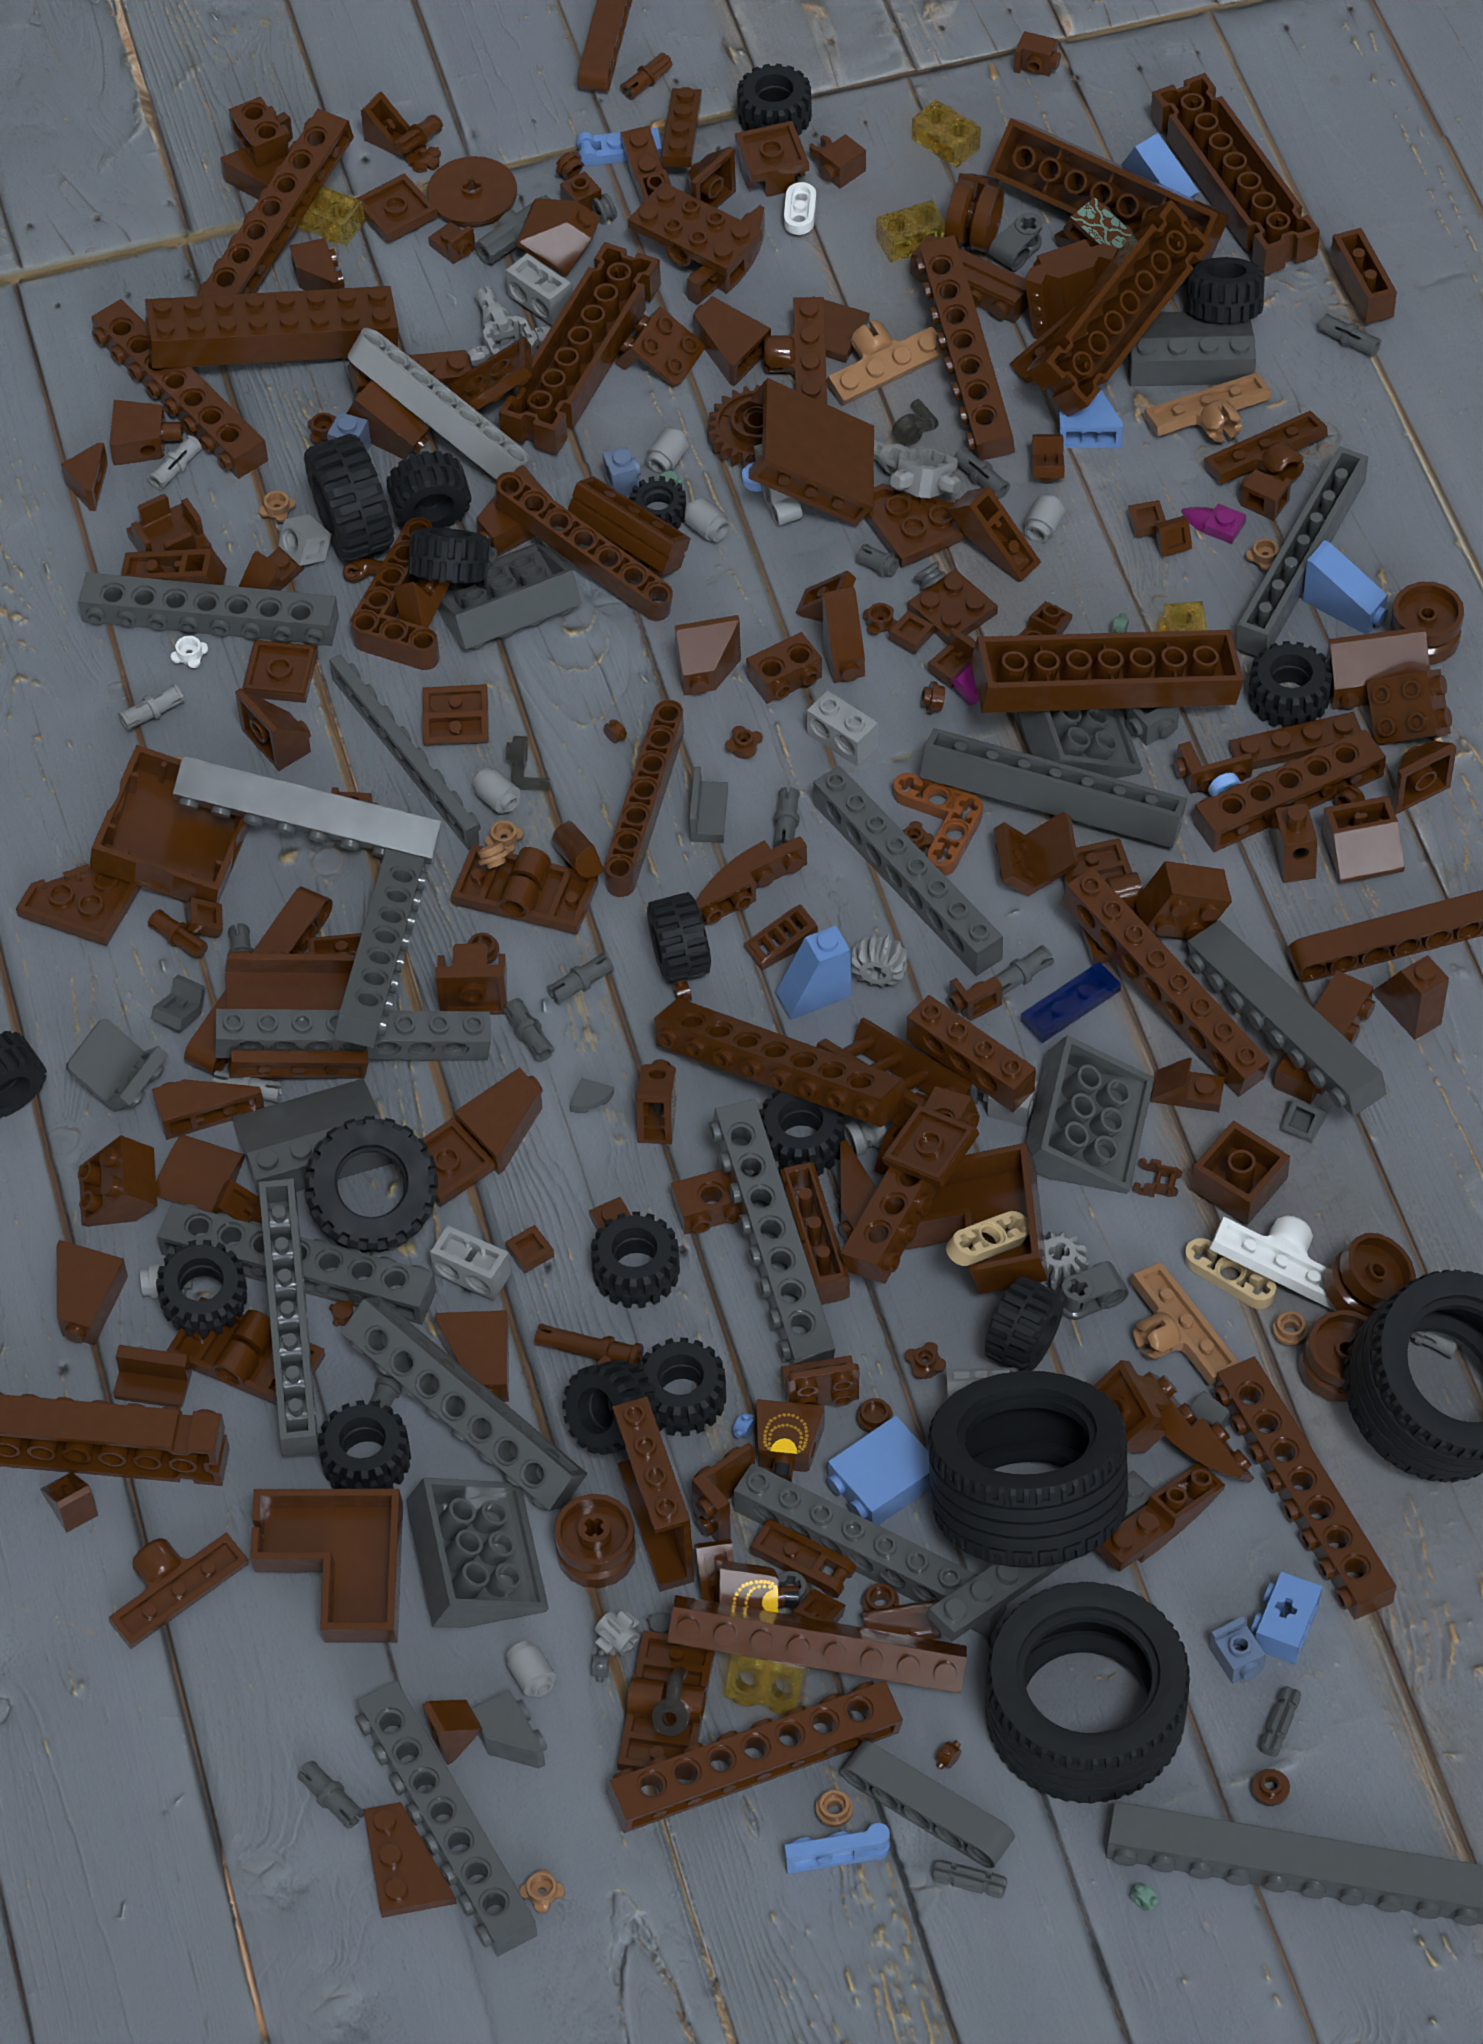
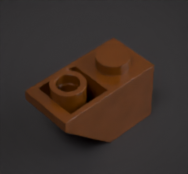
[290,238,345,290]

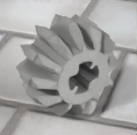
[851,933,908,988]
[1039,1230,1088,1290]

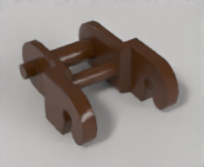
[1133,1158,1183,1197]

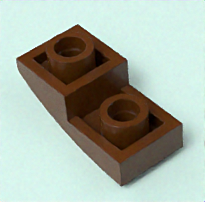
[1018,601,1073,636]

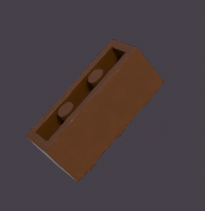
[1330,228,1397,325]

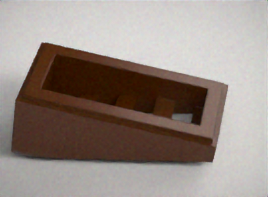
[744,904,818,970]

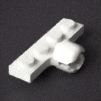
[1209,1216,1337,1311]

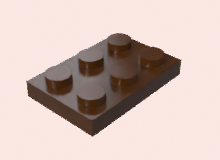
[449,336,532,412]

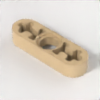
[946,1211,1030,1266]
[1185,1238,1276,1309]

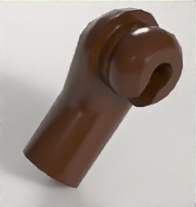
[343,557,383,582]

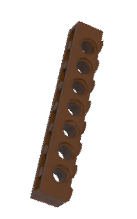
[197,108,354,296]
[916,235,1015,461]
[91,299,268,479]
[1062,867,1270,1097]
[654,998,905,1127]
[1213,1356,1396,1620]
[607,1681,903,1833]

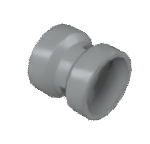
[844,1121,887,1156]

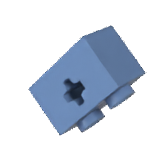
[1251,1571,1323,1664]

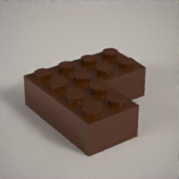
[905,1143,1049,1294]
[250,1489,403,1643]

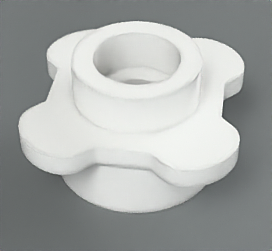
[171,636,208,668]

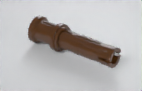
[535,1323,644,1365]

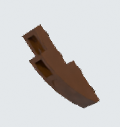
[620,126,671,204]
[687,205,765,305]
[696,836,807,926]
[1144,1371,1254,1483]
[1096,1462,1225,1572]

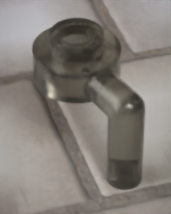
[891,399,939,446]
[506,736,550,791]
[652,1667,691,1736]

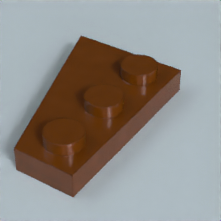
[364,1802,457,1918]

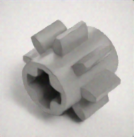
[595,1610,640,1656]

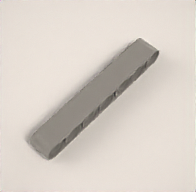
[348,328,530,479]

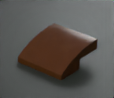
[423,684,489,746]
[156,1134,245,1214]

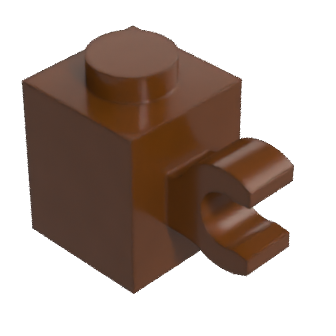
[809,134,866,189]

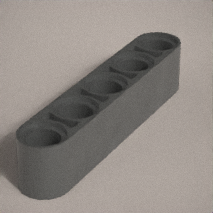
[840,1740,1015,1868]

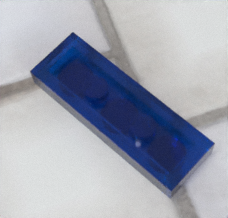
[1021,961,1121,1043]

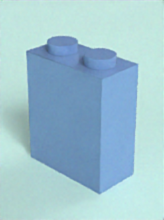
[827,1415,931,1525]

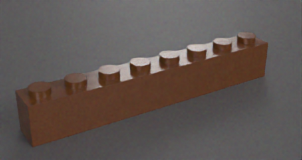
[667,1595,967,1693]

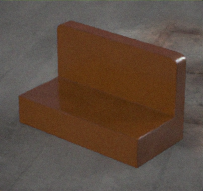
[113,1345,192,1408]

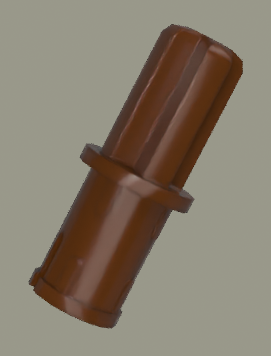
[620,53,673,100]
[394,115,443,155]
[148,909,208,958]

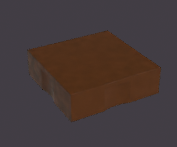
[89,745,250,903]

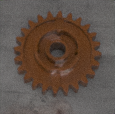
[707,385,763,468]

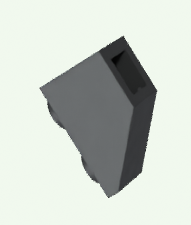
[471,1690,547,1769]

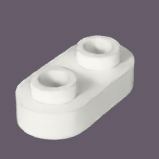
[784,182,816,235]

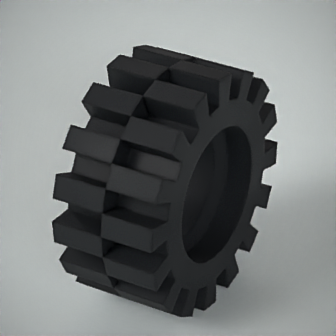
[629,476,686,529]

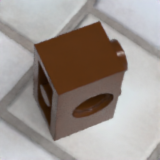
[671,1169,742,1235]

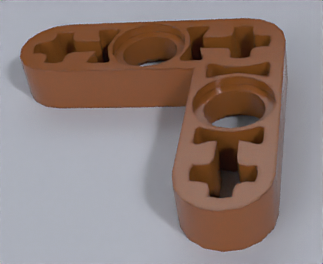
[893,773,983,876]

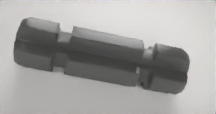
[1260,1686,1301,1757]
[933,1859,1007,1898]

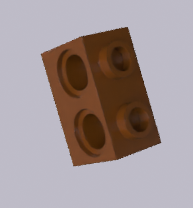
[228,96,291,168]
[746,632,822,704]

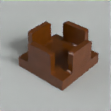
[735,121,809,197]
[126,494,212,552]
[436,943,508,1015]
[1094,1360,1171,1453]

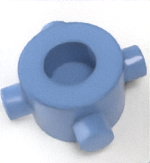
[733,1413,756,1439]

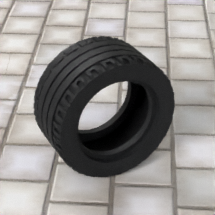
[1343,1269,1483,1482]
[928,1371,1128,1567]
[985,1581,1190,1804]

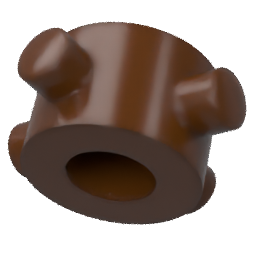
[604,719,627,743]
[673,979,692,1001]
[329,1300,354,1327]
[936,1740,962,1770]

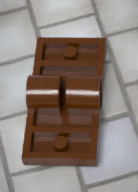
[628,182,762,277]
[1062,838,1143,965]
[451,844,599,934]
[166,1297,325,1405]
[617,1630,716,1780]

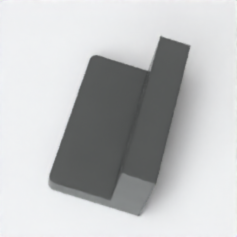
[690,767,728,843]

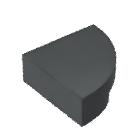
[570,1078,614,1113]

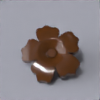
[405,145,441,172]

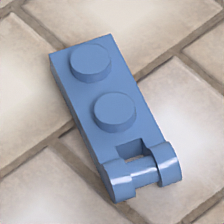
[576,127,662,166]
[784,1823,890,1874]

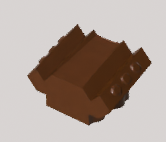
[1025,239,1119,339]

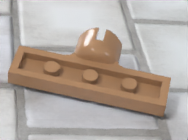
[826,320,947,406]
[1144,372,1271,443]
[1130,1262,1240,1386]

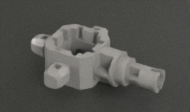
[467,286,550,366]
[874,439,962,498]

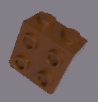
[615,307,705,387]
[1367,669,1452,744]
[994,812,1078,896]
[781,1355,860,1406]
[692,1443,755,1541]

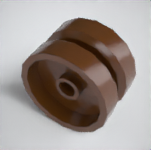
[944,178,1004,253]
[1389,582,1464,664]
[1323,1233,1416,1318]
[1299,1310,1368,1402]
[554,1494,636,1588]

